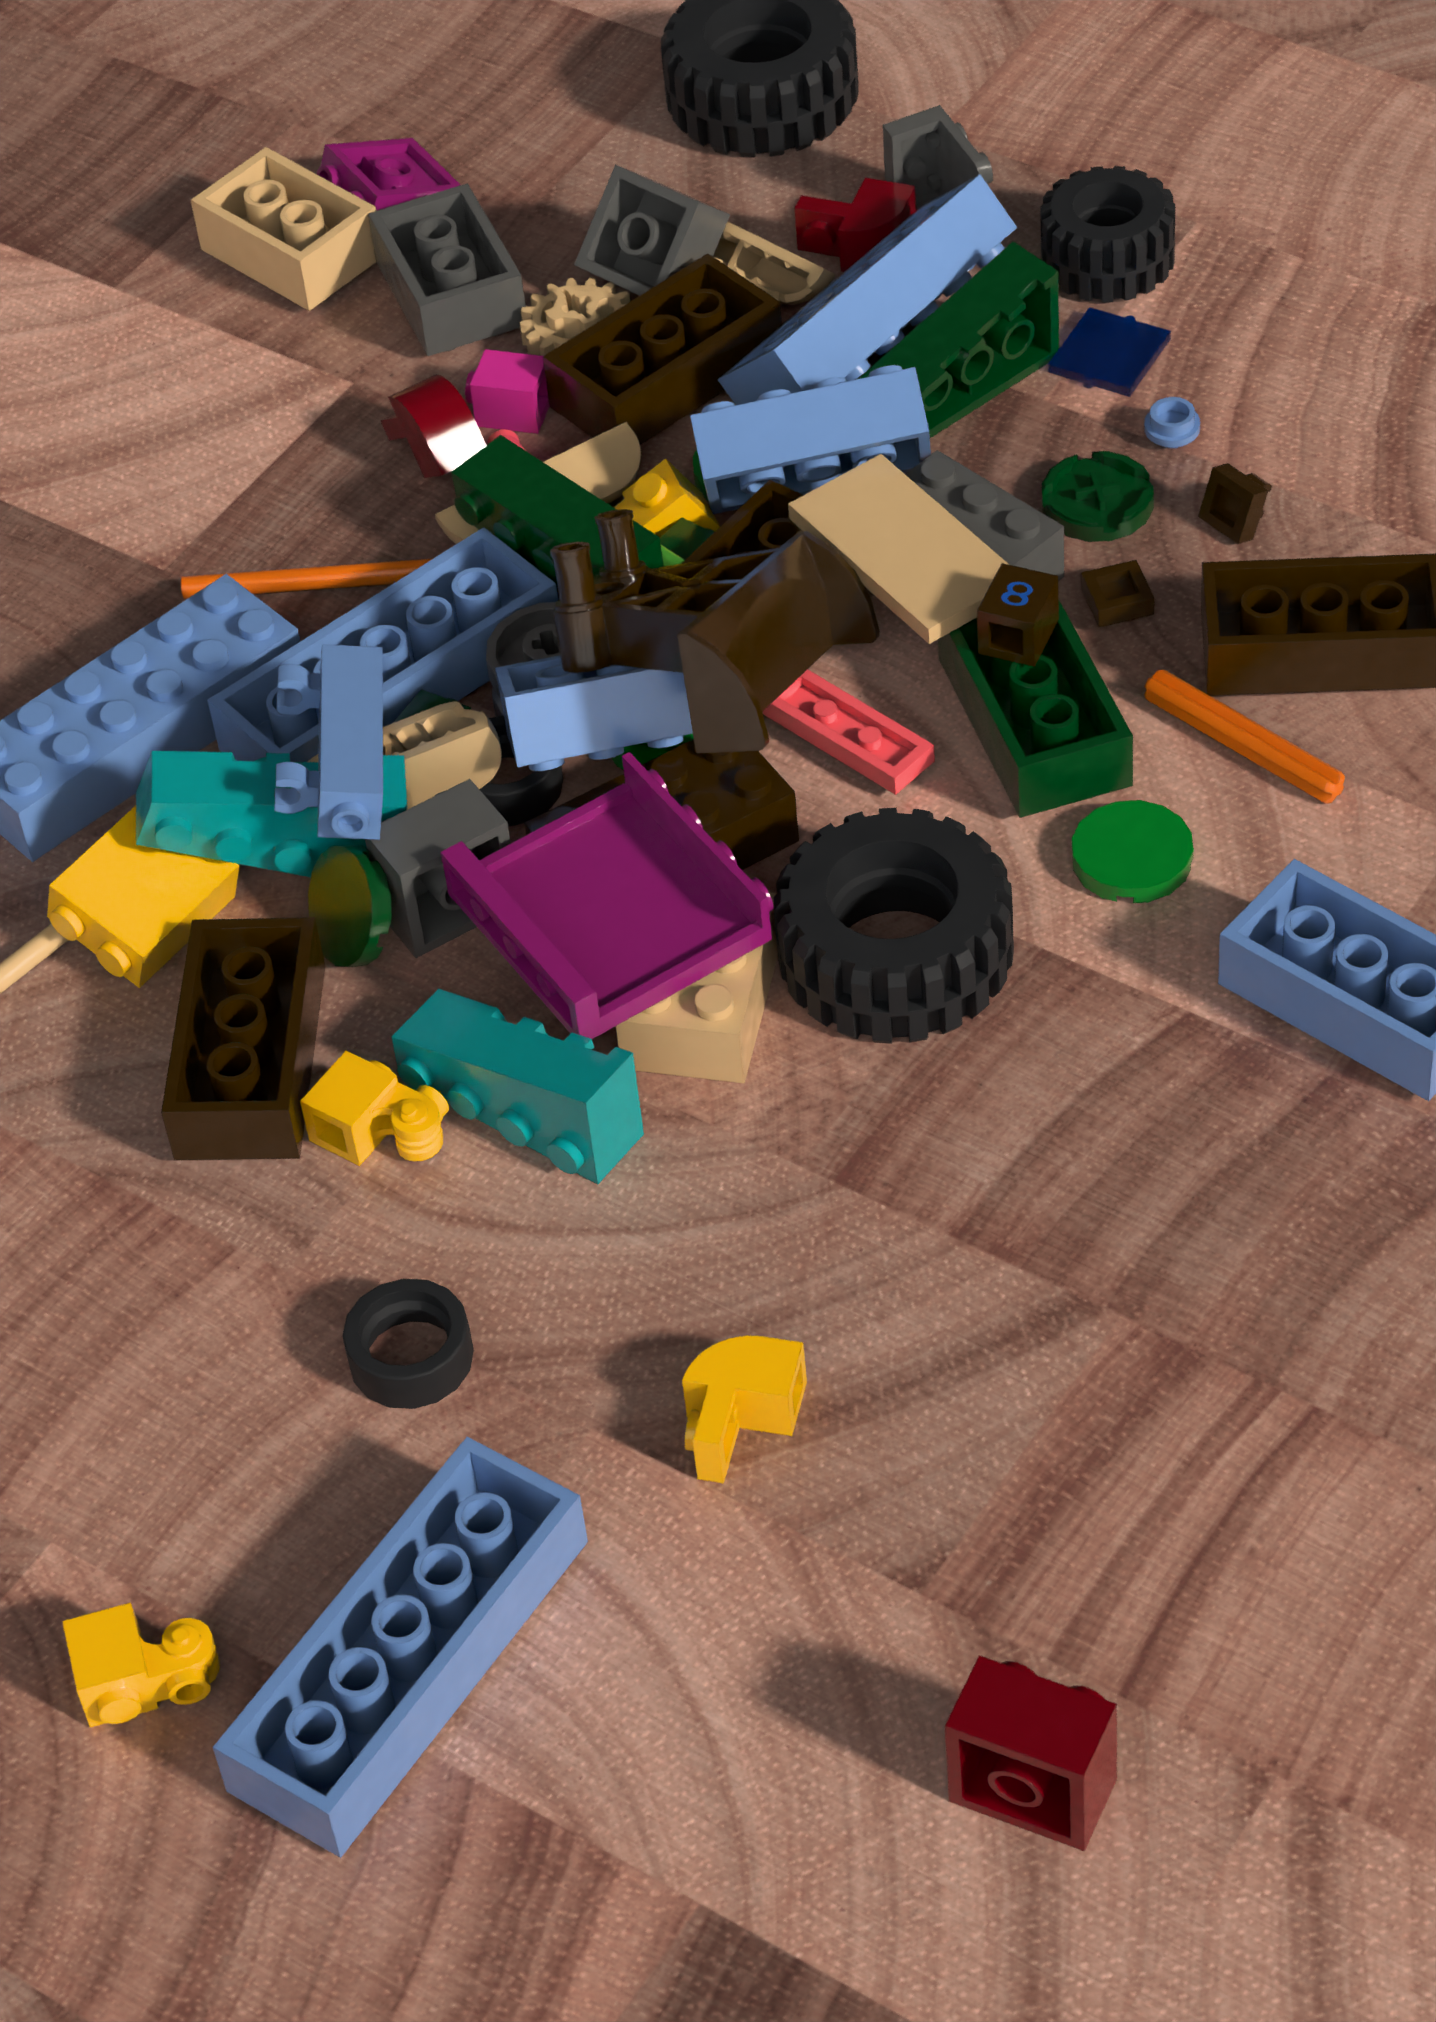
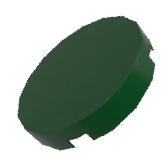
[1042,451,1154,542]
[308,845,392,967]

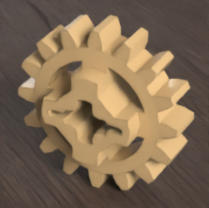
[520,277,630,356]

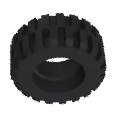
[661,0,859,157]
[773,807,1014,1044]

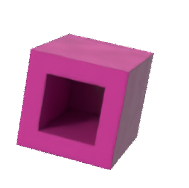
[465,349,550,434]

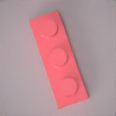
[763,669,935,795]

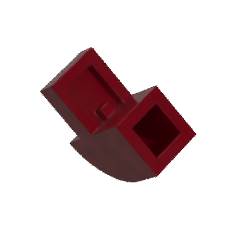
[794,178,916,272]
[380,374,486,478]

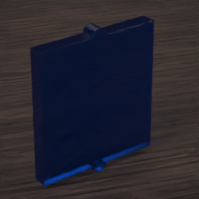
[1048,307,1171,397]

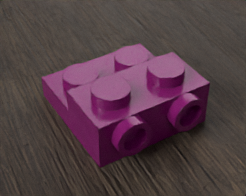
[316,138,461,211]

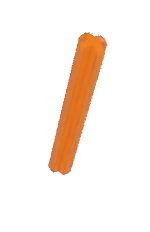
[1144,670,1345,804]

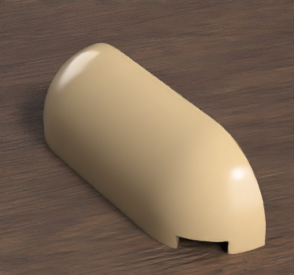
[713,222,836,305]
[435,422,641,544]
[308,701,502,810]

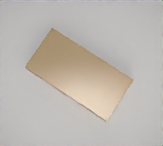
[788,454,1008,644]

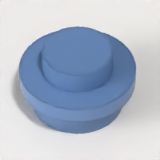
[1144,397,1200,448]

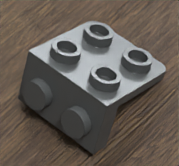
[883,105,993,211]

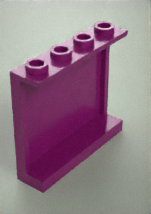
[441,752,773,1039]

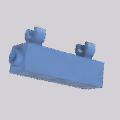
[274,644,383,840]

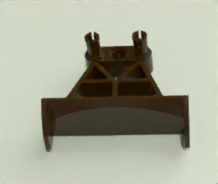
[550,509,880,753]

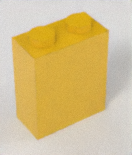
[47,805,240,989]

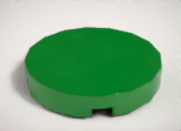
[1072,800,1194,903]

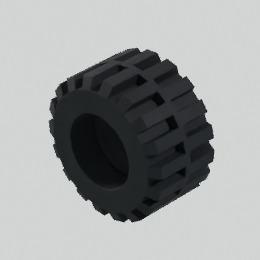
[1040,166,1175,302]

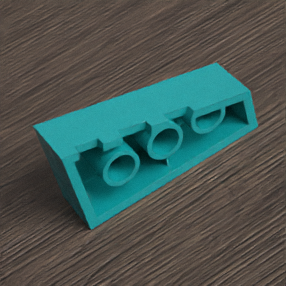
[136,751,407,877]
[391,988,644,1185]

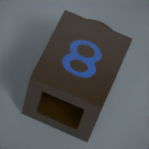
[977,563,1059,667]

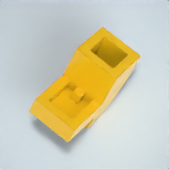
[682,1336,807,1483]

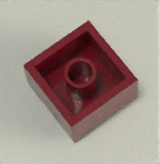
[945,1655,1117,1852]

